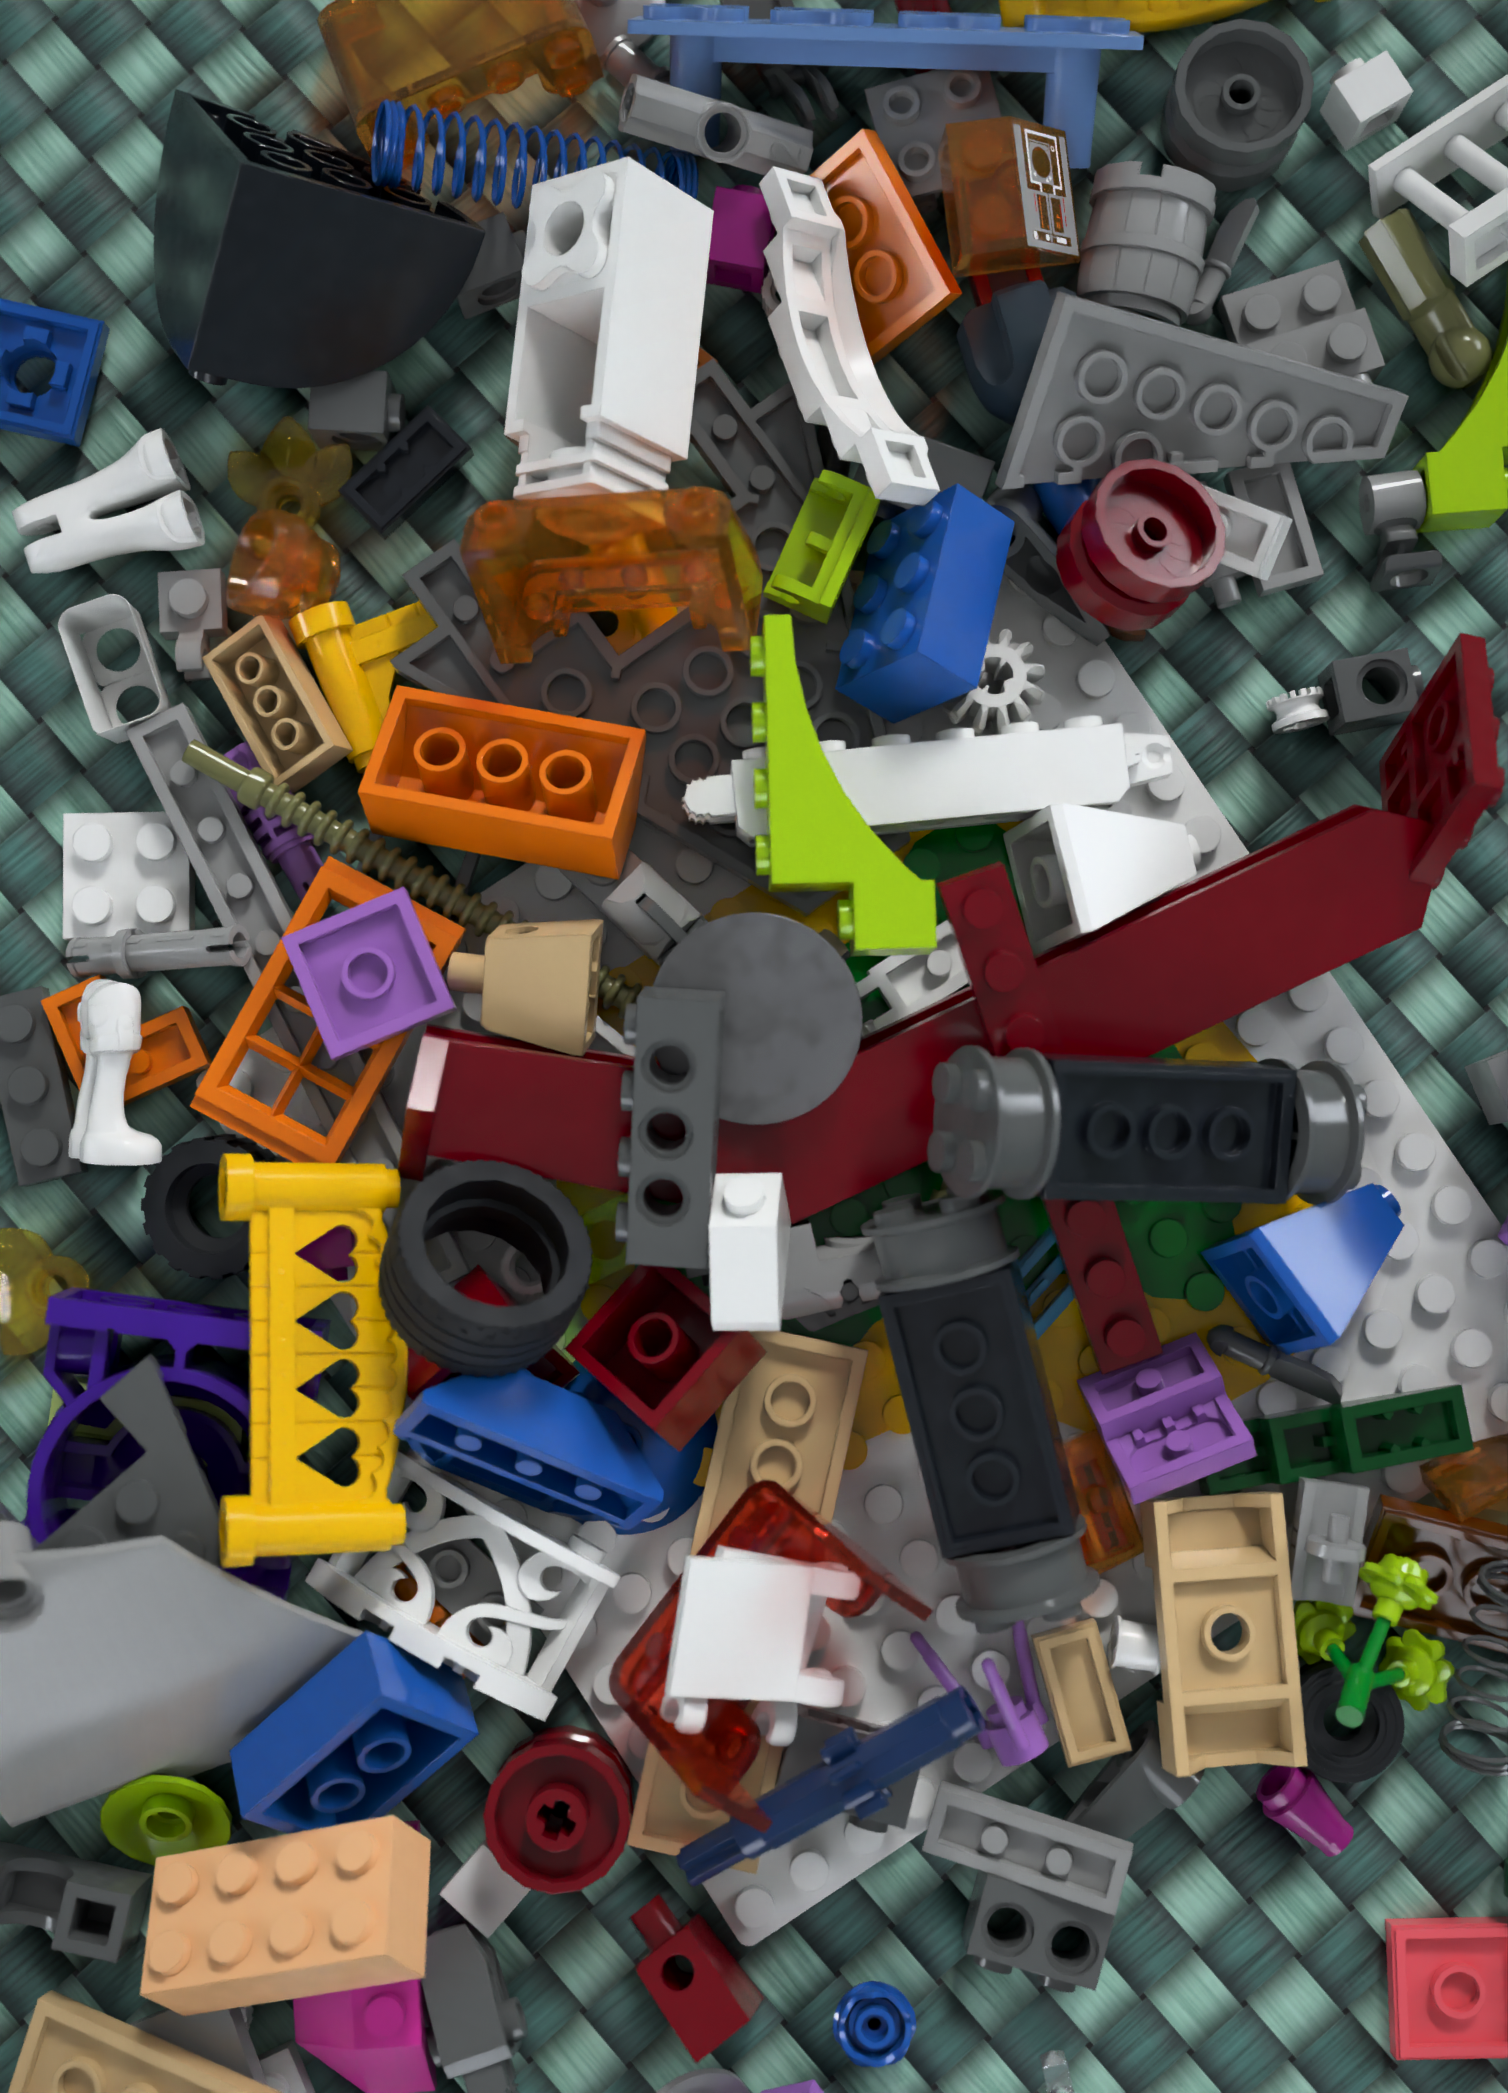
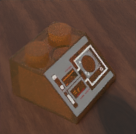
[938,116,1081,278]

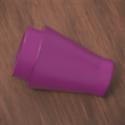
[1256,1765,1354,1857]

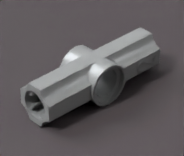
[618,74,814,176]

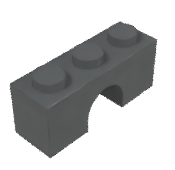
[0,1841,152,1963]

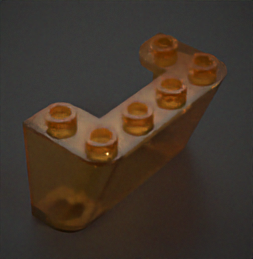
[317,0,604,170]

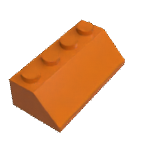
[358,685,647,880]

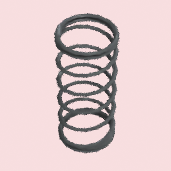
[1438,1560,1508,1777]

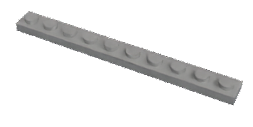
[126,702,471,1285]

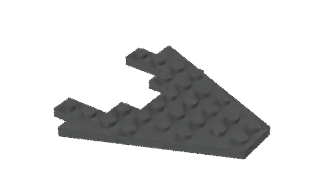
[390,358,911,917]

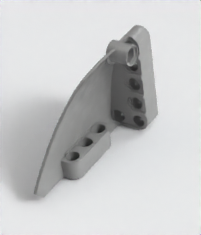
[0,1521,363,1827]

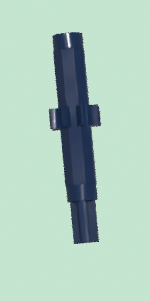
[676,1686,985,1887]

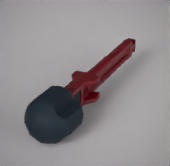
[894,0,1076,426]

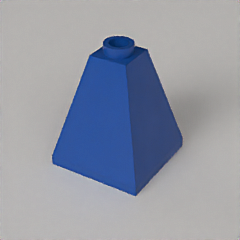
[1200,1183,1404,1355]

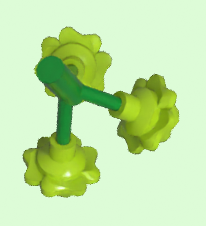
[1293,1553,1455,1727]

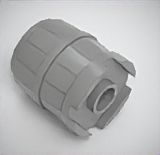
[1076,161,1217,327]

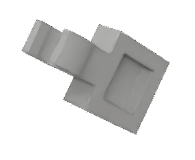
[158,568,228,681]

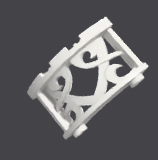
[305,1447,621,1722]

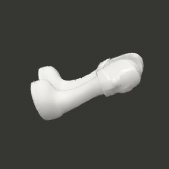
[69,979,162,1166]

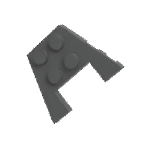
[0,1354,221,1567]

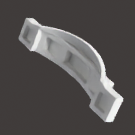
[759,166,940,506]

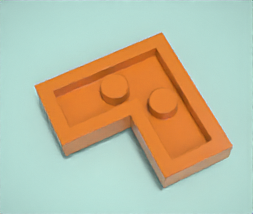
[41,974,212,1106]

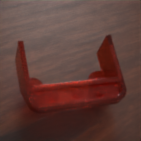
[609,1480,933,1834]

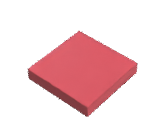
[1385,1916,1508,2060]

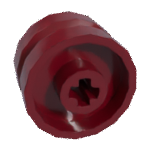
[1056,459,1226,631]
[483,1725,635,1894]

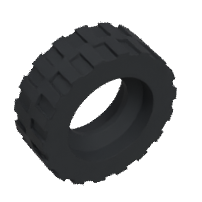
[141,1134,276,1280]

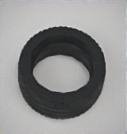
[378,1160,592,1377]

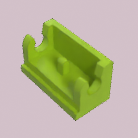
[763,470,881,624]

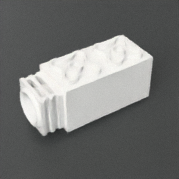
[504,157,714,530]

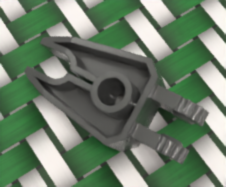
[421,1920,528,2093]

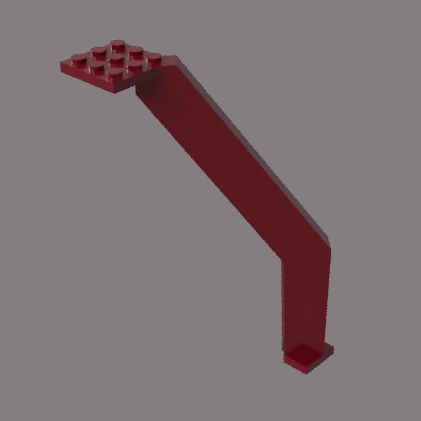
[398,633,1505,1225]

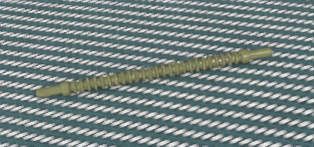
[182,739,642,1019]

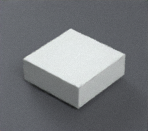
[439,1839,531,1939]

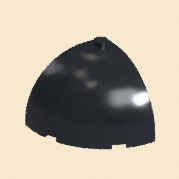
[154,89,486,388]

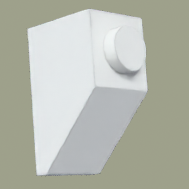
[709,1173,791,1331]

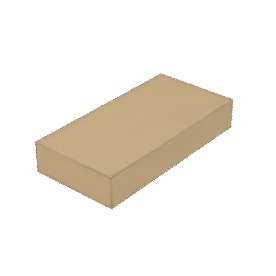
[1031,1618,1132,1768]

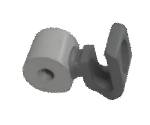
[1359,470,1442,592]

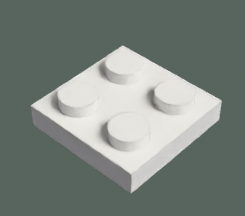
[63,812,195,942]

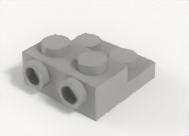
[1217,260,1385,383]

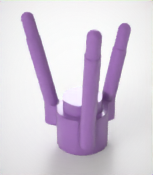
[910,1620,1049,1767]

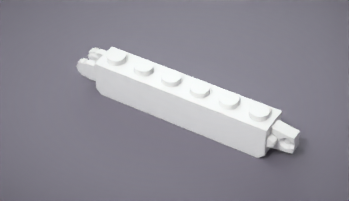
[682,715,1173,847]

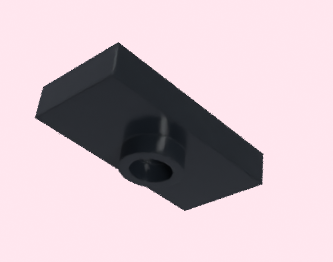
[338,405,474,540]

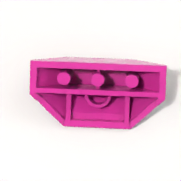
[293,1820,437,2093]

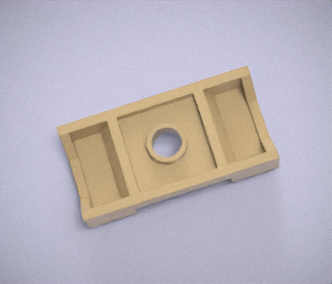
[1140,1491,1308,1777]

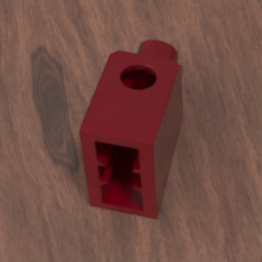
[628,1894,763,2064]

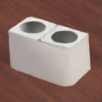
[58,594,172,744]

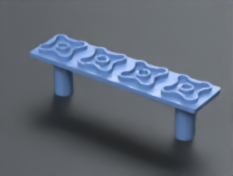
[627,3,1144,169]

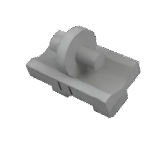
[1289,1477,1370,1607]

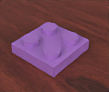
[281,887,457,1061]

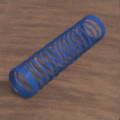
[371,99,698,209]

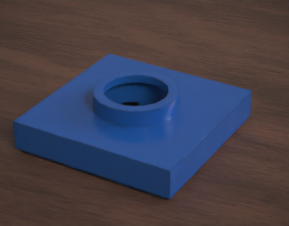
[0,298,110,447]

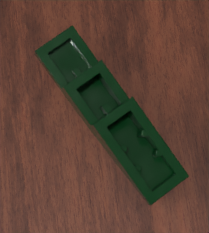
[1198,1384,1474,1495]

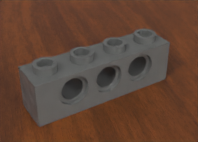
[615,986,726,1269]

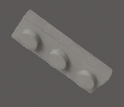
[922,1780,1134,1916]

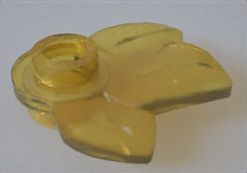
[227,416,353,539]
[0,1228,90,1355]

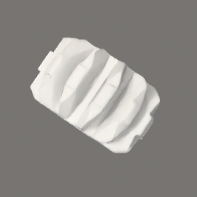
[945,629,1046,737]

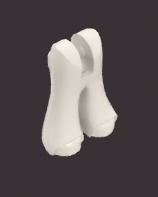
[12,428,205,573]

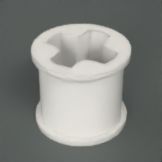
[1108,1615,1161,1676]

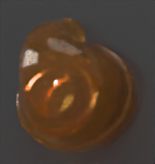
[226,509,341,620]

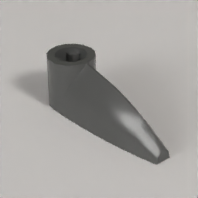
[985,484,1111,646]
[1062,1720,1205,1840]

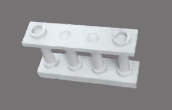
[1368,74,1508,287]

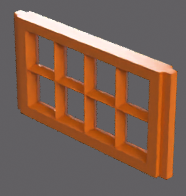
[190,856,467,1163]

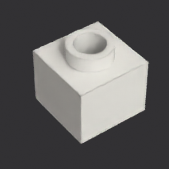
[1319,50,1413,151]

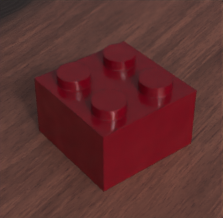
[564,1265,767,1452]

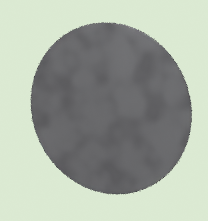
[653,913,862,1125]

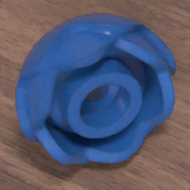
[833,1981,916,2067]

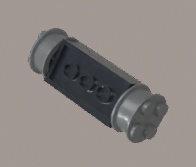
[927,1045,1367,1205]
[860,1187,1100,1634]

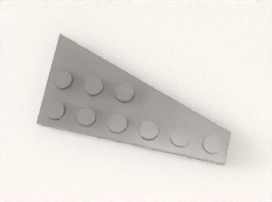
[995,291,1409,490]

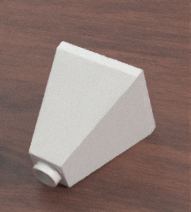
[1003,802,1201,956]

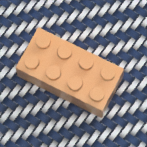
[140,1815,431,2016]

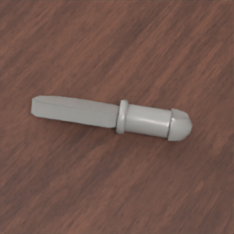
[1186,198,1260,326]

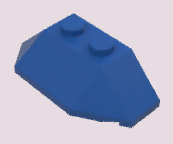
[393,1369,664,1531]

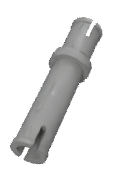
[65,924,252,979]

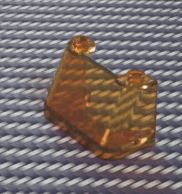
[460,487,763,664]

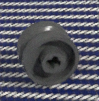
[1160,19,1314,192]

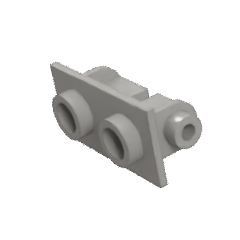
[404,1538,544,1646]

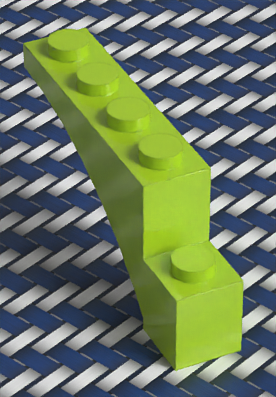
[1412,275,1508,533]
[749,614,937,956]

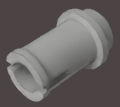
[600,34,670,87]

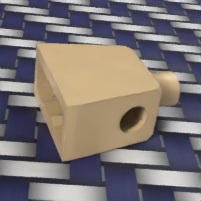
[447,919,604,1057]

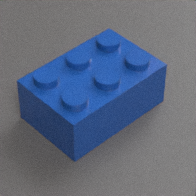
[835,483,1015,724]
[229,1630,479,1834]

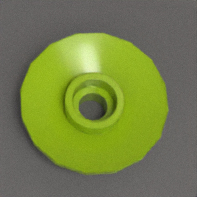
[100,1775,232,1866]

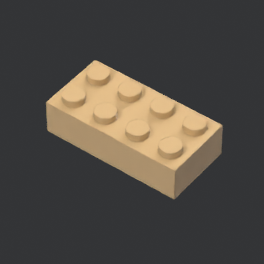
[202,613,353,793]

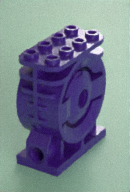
[20,1287,331,1601]

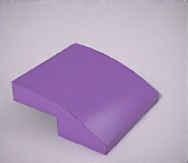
[1077,1332,1257,1505]

